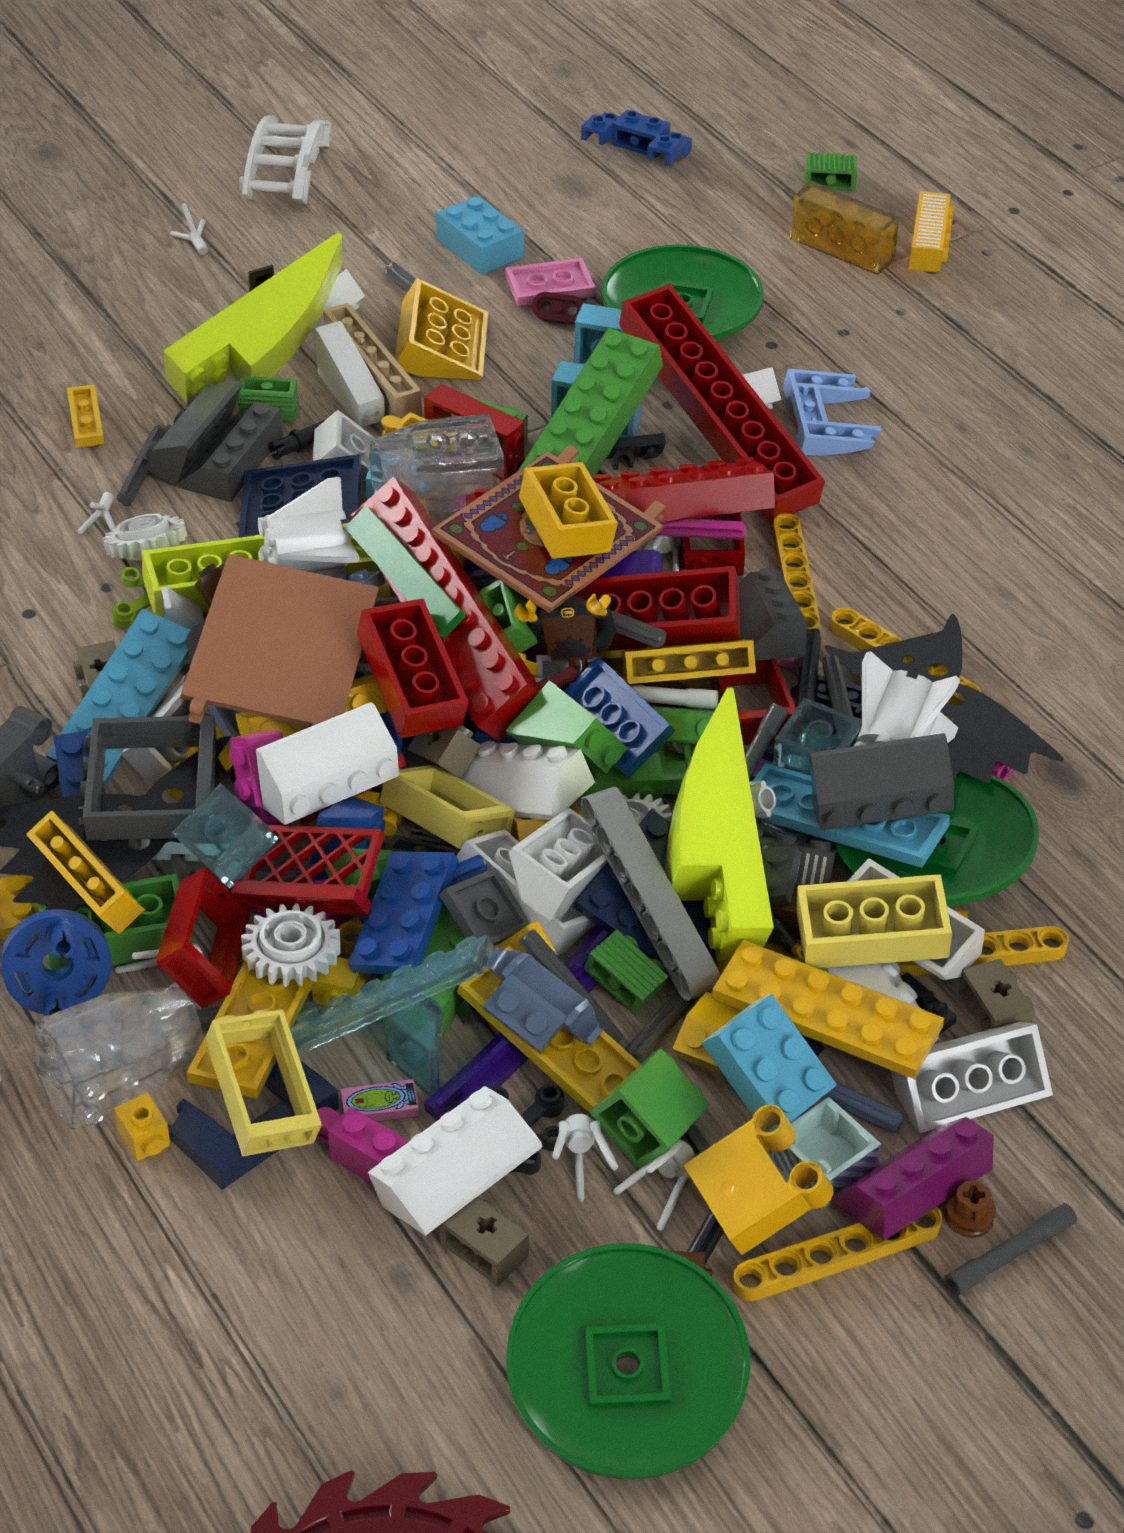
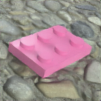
[505,258,596,306]

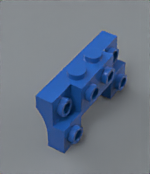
[581,110,692,166]

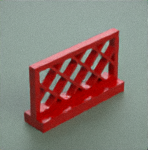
[231,824,385,916]

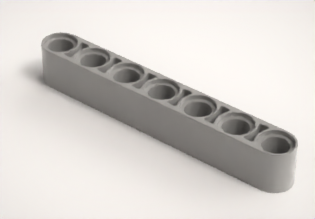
[581,787,720,1001]

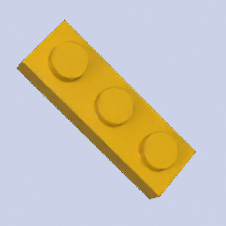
[67,384,104,448]

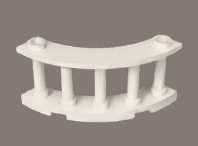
[239,115,331,205]

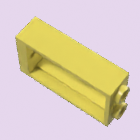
[380,764,515,849]
[205,1009,322,1157]

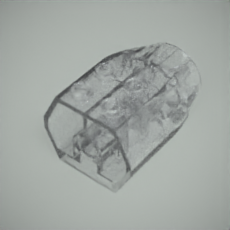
[369,414,504,513]
[34,986,204,1130]

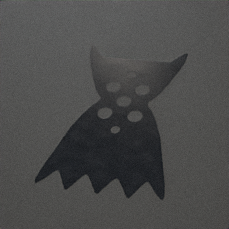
[825,614,1064,784]
[0,735,280,911]

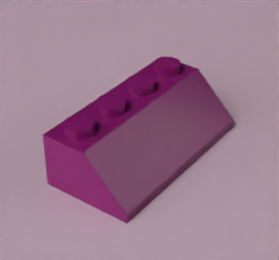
[830,1117,994,1241]

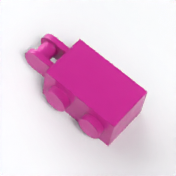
[229,730,283,825]
[317,1107,409,1184]

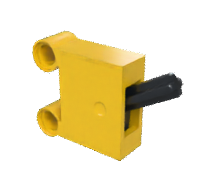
[683,1104,833,1265]

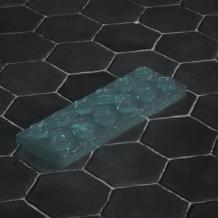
[290,934,494,1055]

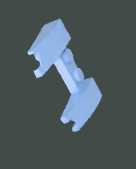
[783,369,881,456]

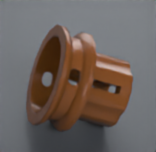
[944,1180,996,1238]

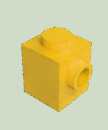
[311,957,369,1012]
[114,1092,171,1162]

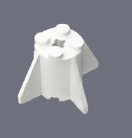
[258,477,359,576]
[854,651,961,746]

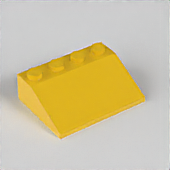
[395,278,489,380]

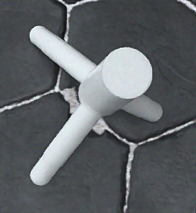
[170,203,209,255]
[78,492,116,534]

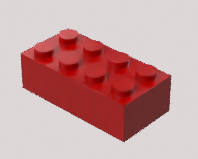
[357,598,469,738]

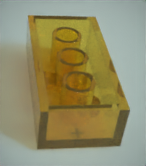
[790,181,900,275]

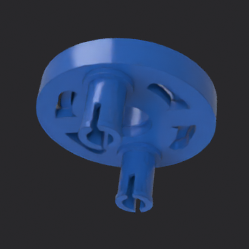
[1,909,112,1025]

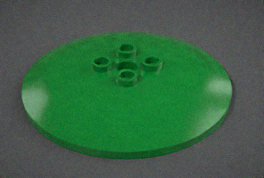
[602,244,763,340]
[834,772,1039,906]
[506,1243,750,1480]

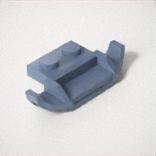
[478,943,603,1054]

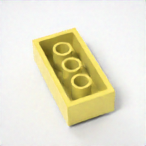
[796,874,952,968]

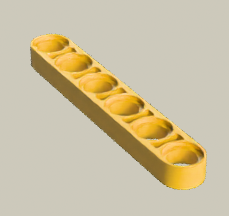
[772,513,820,630]
[830,607,981,705]
[896,926,1069,976]
[732,1207,942,1302]

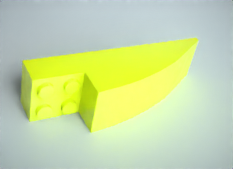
[163,232,342,402]
[665,688,774,962]

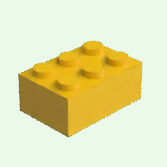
[519,462,618,559]

